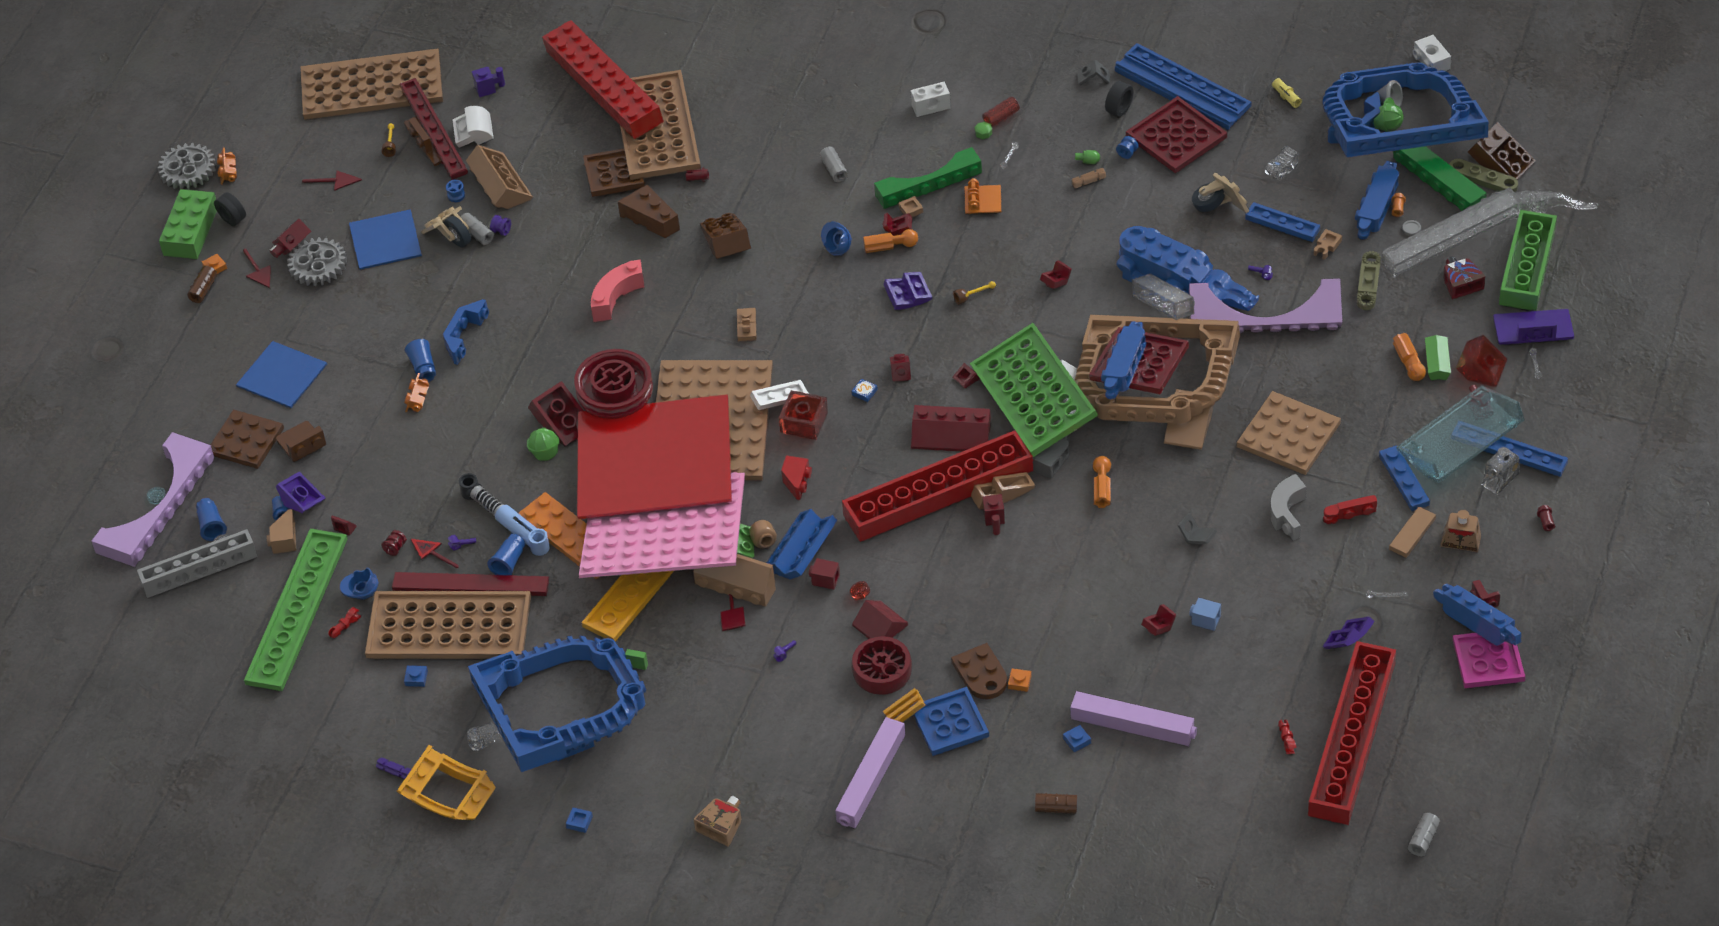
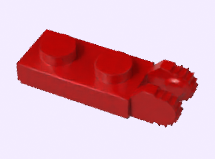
[1323,495,1377,524]

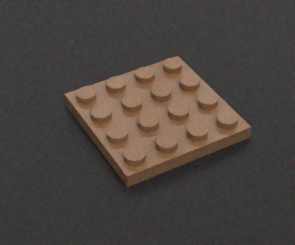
[1237,391,1341,475]

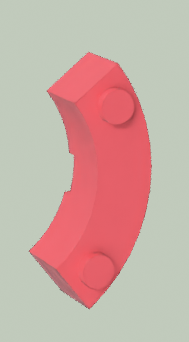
[591,260,645,322]

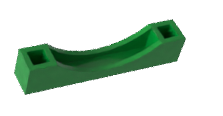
[874,147,982,209]

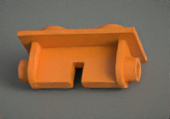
[217,147,237,185]
[404,373,429,412]

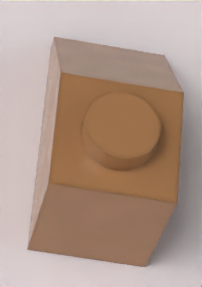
[267,509,296,554]

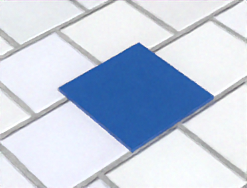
[349,209,422,270]
[236,341,327,408]

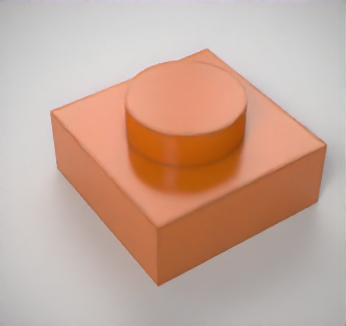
[202,254,227,274]
[1008,668,1032,692]

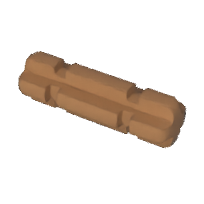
[1072,168,1106,188]

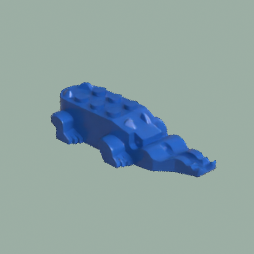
[1116,226,1259,311]

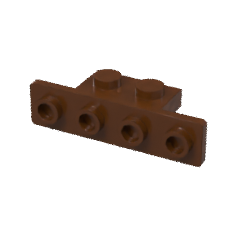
[404,117,442,166]

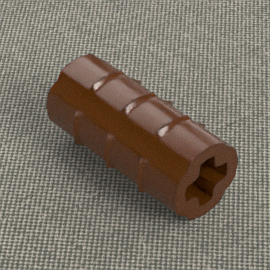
[187,266,217,303]
[1035,793,1077,814]

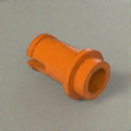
[1391,193,1406,217]

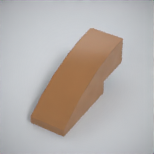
[971,472,1035,509]

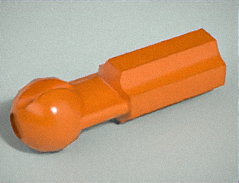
[863,229,919,253]
[1393,333,1426,381]
[1093,456,1111,508]

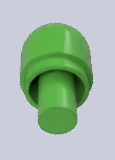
[1075,150,1100,165]

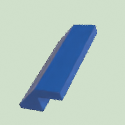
[767,509,837,579]

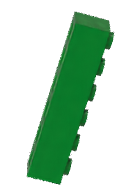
[1393,146,1487,216]

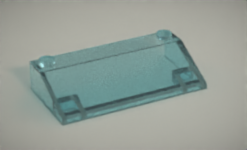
[1396,385,1525,483]

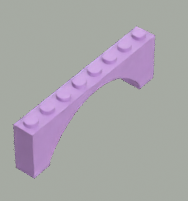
[1189,279,1342,333]
[92,432,214,567]

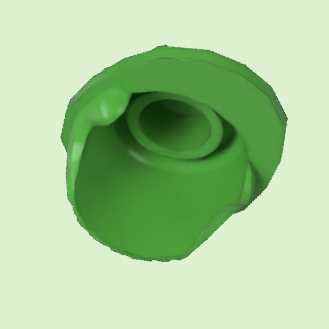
[1374,97,1404,132]
[527,428,559,461]

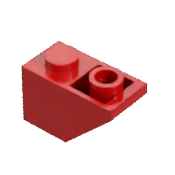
[781,456,812,500]

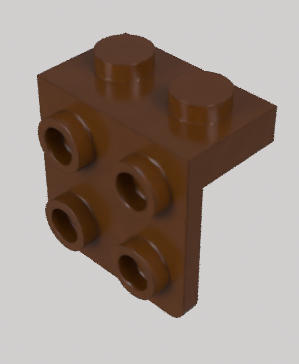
[276,421,326,462]

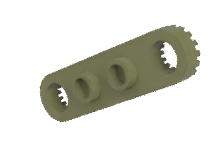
[1449,159,1518,194]
[1357,251,1381,310]

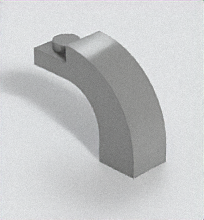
[1270,474,1306,541]

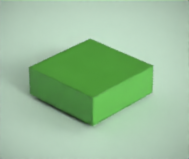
[625,649,648,670]

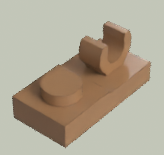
[737,308,757,341]

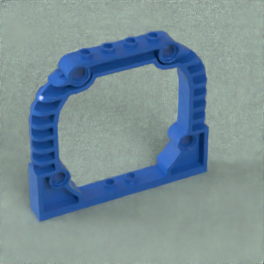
[1323,63,1489,157]
[468,636,646,772]

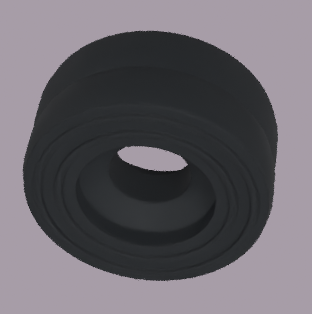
[214,192,246,226]

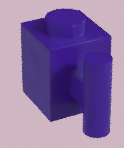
[472,67,505,97]

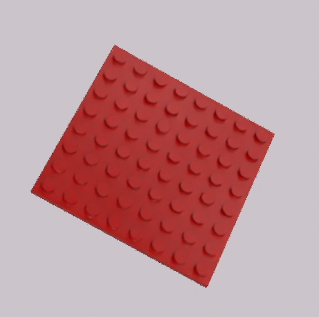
[577,394,732,519]

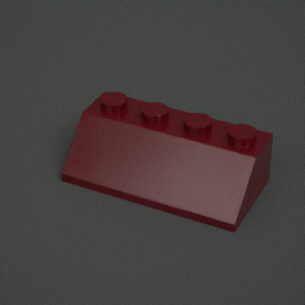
[911,405,991,452]

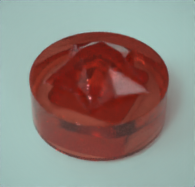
[850,581,870,600]

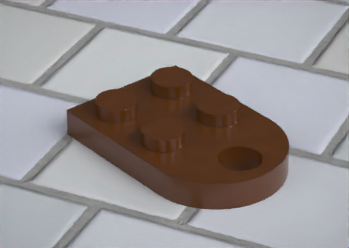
[951,643,1007,699]

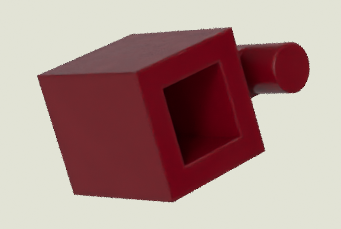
[982,494,1005,535]

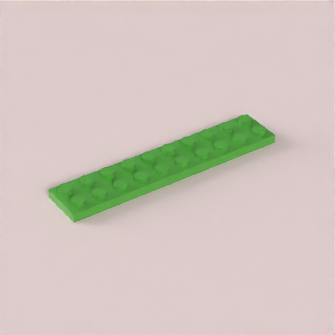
[244,529,348,691]

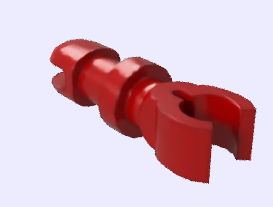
[328,607,361,638]
[1278,719,1296,754]

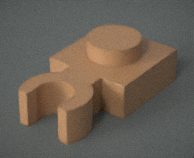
[1314,229,1342,259]

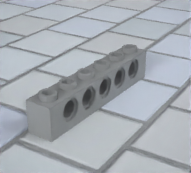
[137,529,257,598]

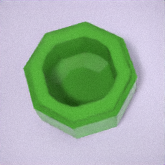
[975,122,992,139]

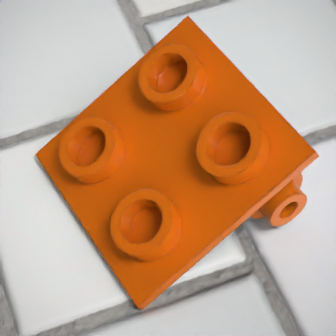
[965,178,1001,214]

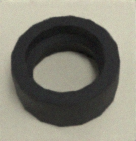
[1105,81,1134,117]

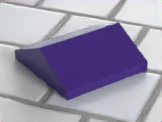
[276,472,325,513]

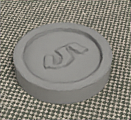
[1402,220,1421,236]

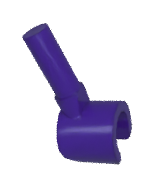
[1248,265,1273,280]
[448,535,476,550]
[774,640,797,662]

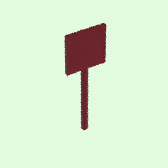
[721,594,746,631]

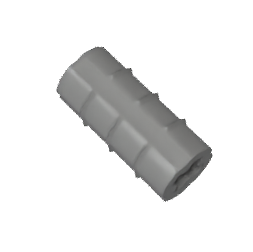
[820,146,848,182]
[460,213,494,245]
[1408,813,1440,856]

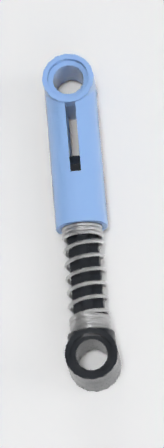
[459,473,550,556]

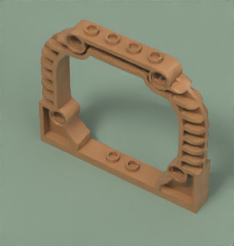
[1075,315,1240,424]

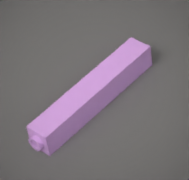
[1071,691,1197,746]
[835,717,905,828]

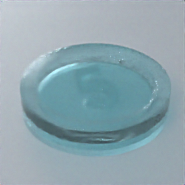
[147,487,166,504]

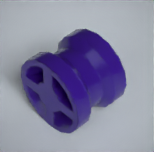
[490,215,511,236]

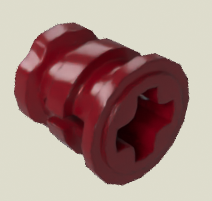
[381,530,407,556]

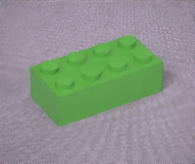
[159,189,217,259]

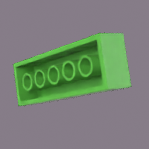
[1499,210,1557,311]

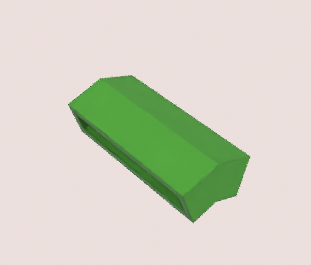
[1425,335,1451,381]

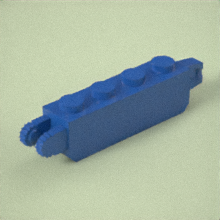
[1355,161,1399,240]
[1101,321,1146,399]
[1433,584,1521,646]

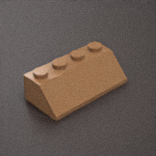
[466,145,533,209]
[693,554,776,607]

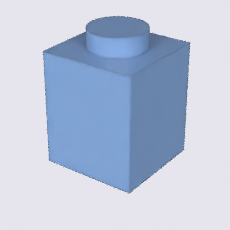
[1189,598,1221,631]

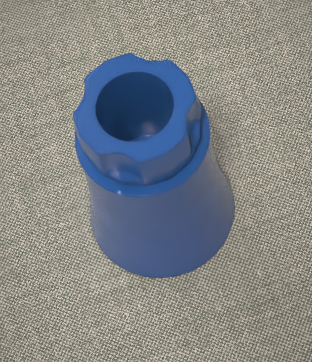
[405,339,436,382]
[196,498,227,541]
[487,534,525,575]

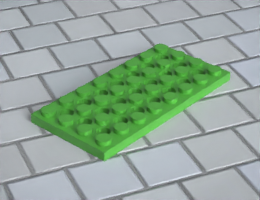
[970,323,1098,457]

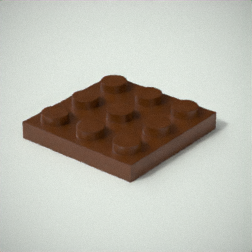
[583,148,645,197]
[210,409,284,469]

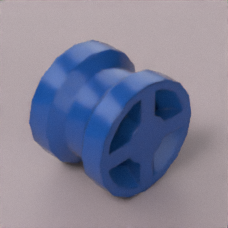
[1116,136,1138,159]
[446,180,465,202]

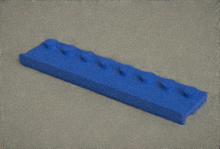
[1115,43,1251,130]

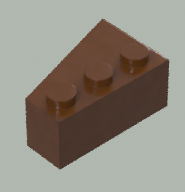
[618,185,680,238]

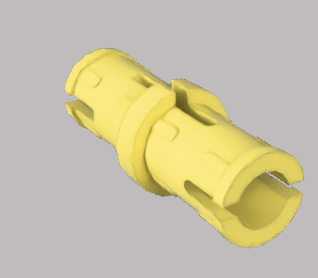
[1272,78,1302,108]

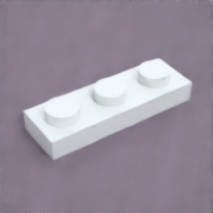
[750,380,809,410]

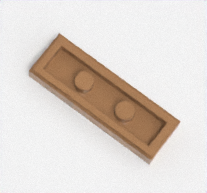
[1389,507,1436,558]

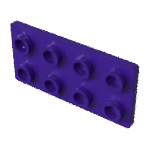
[1493,309,1574,345]

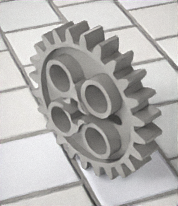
[158,143,216,189]
[287,237,347,286]

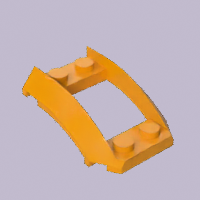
[397,745,496,820]

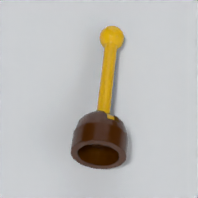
[381,123,396,157]
[953,281,996,305]

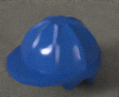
[821,221,852,256]
[340,568,379,600]

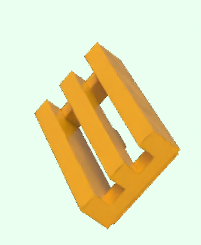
[883,688,926,722]

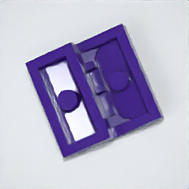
[883,272,932,310]
[1323,617,1375,649]

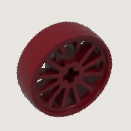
[852,636,912,695]

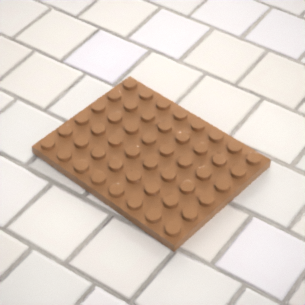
[656,360,773,480]

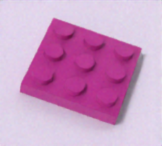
[1453,633,1525,688]

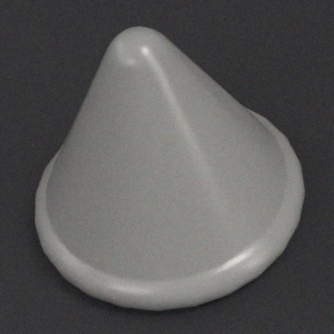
[1374,80,1403,107]

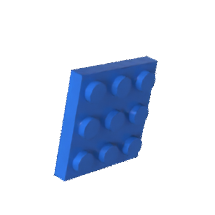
[910,687,989,756]

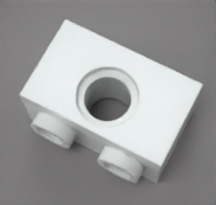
[1413,35,1451,71]
[911,82,951,117]

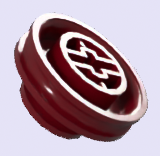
[574,349,653,418]

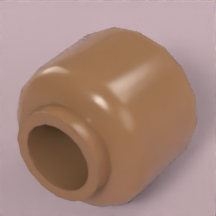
[749,520,777,549]

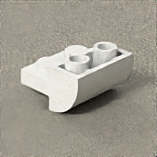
[453,106,493,148]

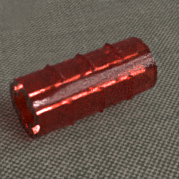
[982,97,1020,127]

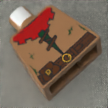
[1441,510,1481,552]
[694,796,741,847]

